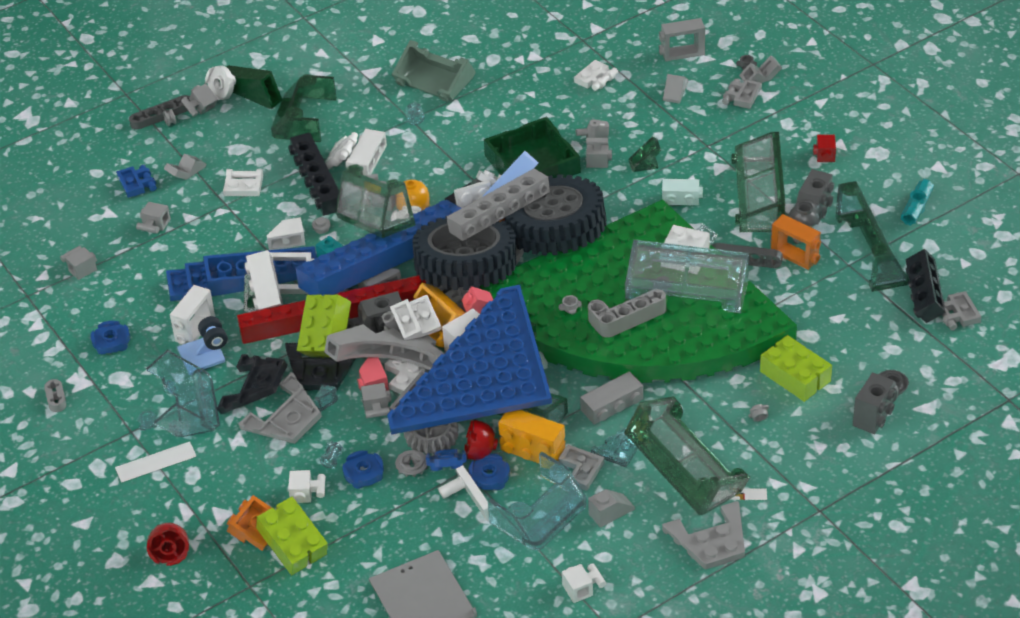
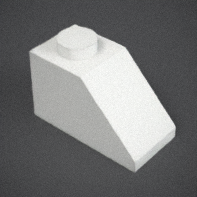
[267,217,305,250]

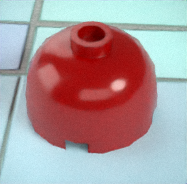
[464,419,498,461]
[147,523,189,566]

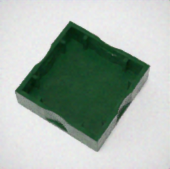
[484,116,581,178]

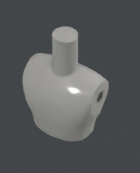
[575,119,609,138]

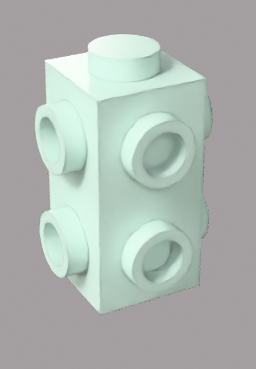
[662,179,703,205]

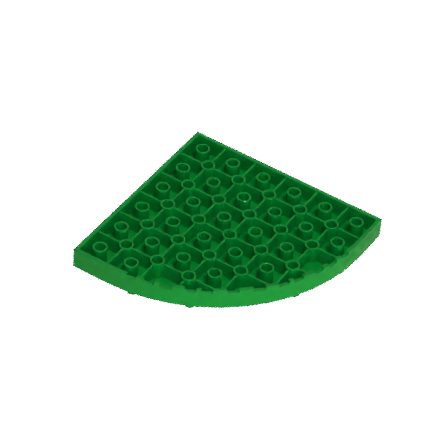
[479,199,797,383]

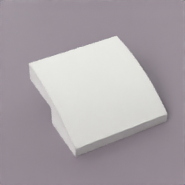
[390,295,442,340]

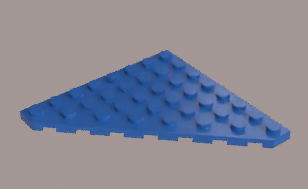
[387,285,552,435]

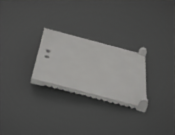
[369,550,477,618]

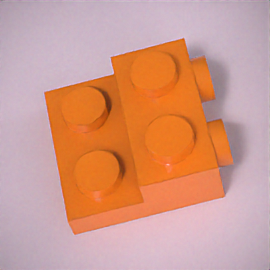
[227,495,271,551]

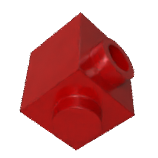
[813,134,836,162]

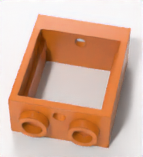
[771,214,821,270]

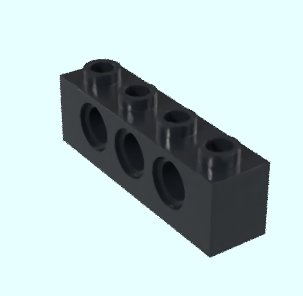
[905,249,946,323]

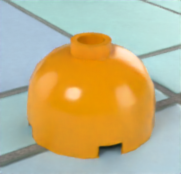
[394,179,430,211]

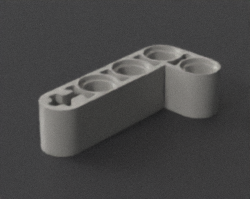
[588,289,666,337]

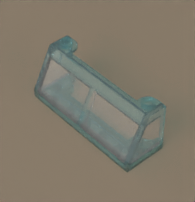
[625,240,749,313]

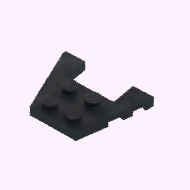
[285,343,356,390]
[217,354,288,414]

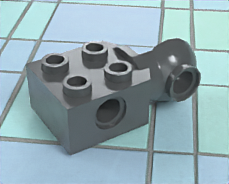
[788,169,835,227]
[347,291,402,333]
[852,370,909,435]

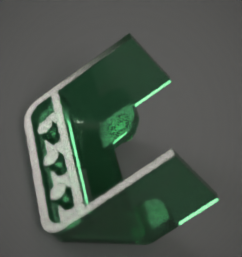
[271,74,337,142]

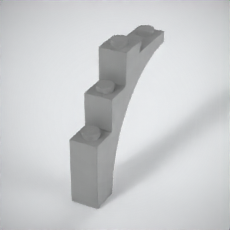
[324,324,444,371]

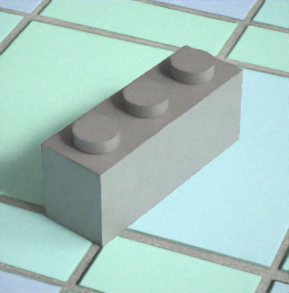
[580,371,643,425]

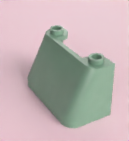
[392,40,476,102]

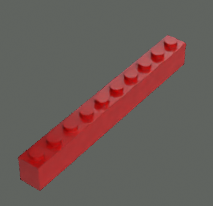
[237,276,427,344]

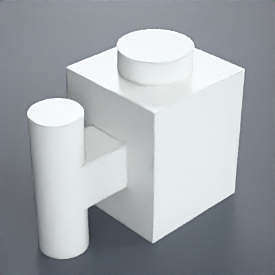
[288,470,326,503]
[562,564,606,603]

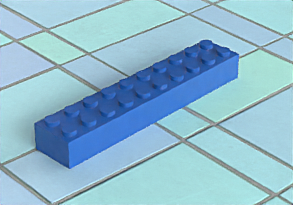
[296,200,461,296]

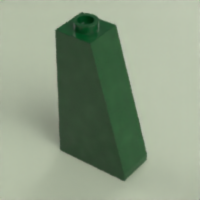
[226,65,283,109]

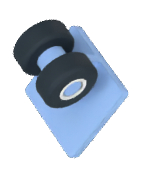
[177,316,228,374]

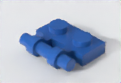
[116,165,157,198]

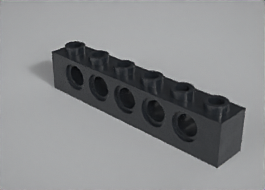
[288,132,344,216]

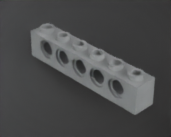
[447,169,550,241]

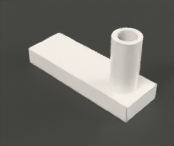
[438,465,495,522]

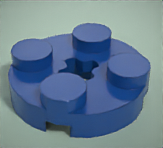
[91,320,130,355]
[425,449,467,471]
[342,450,384,489]
[469,454,510,490]

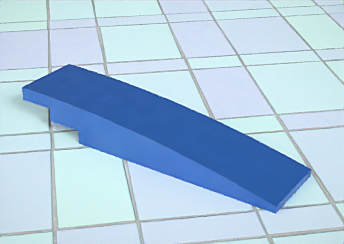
[166,246,317,301]

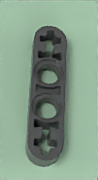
[129,95,190,129]
[712,243,783,268]

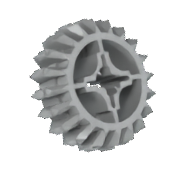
[404,422,459,455]

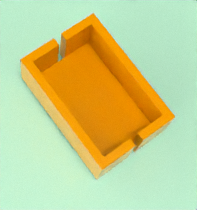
[410,283,466,348]
[498,410,565,469]

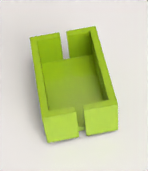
[297,294,351,357]
[760,335,832,402]
[256,496,328,576]

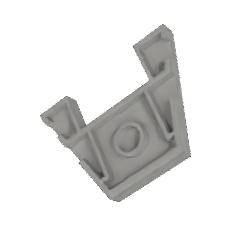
[238,372,322,444]
[662,501,745,570]

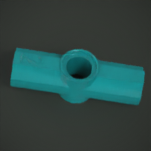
[901,179,934,226]

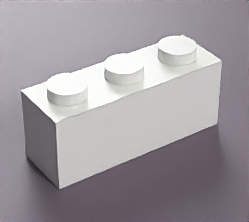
[346,129,387,178]
[245,250,283,310]

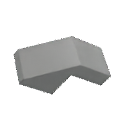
[739,55,782,83]
[164,153,207,180]

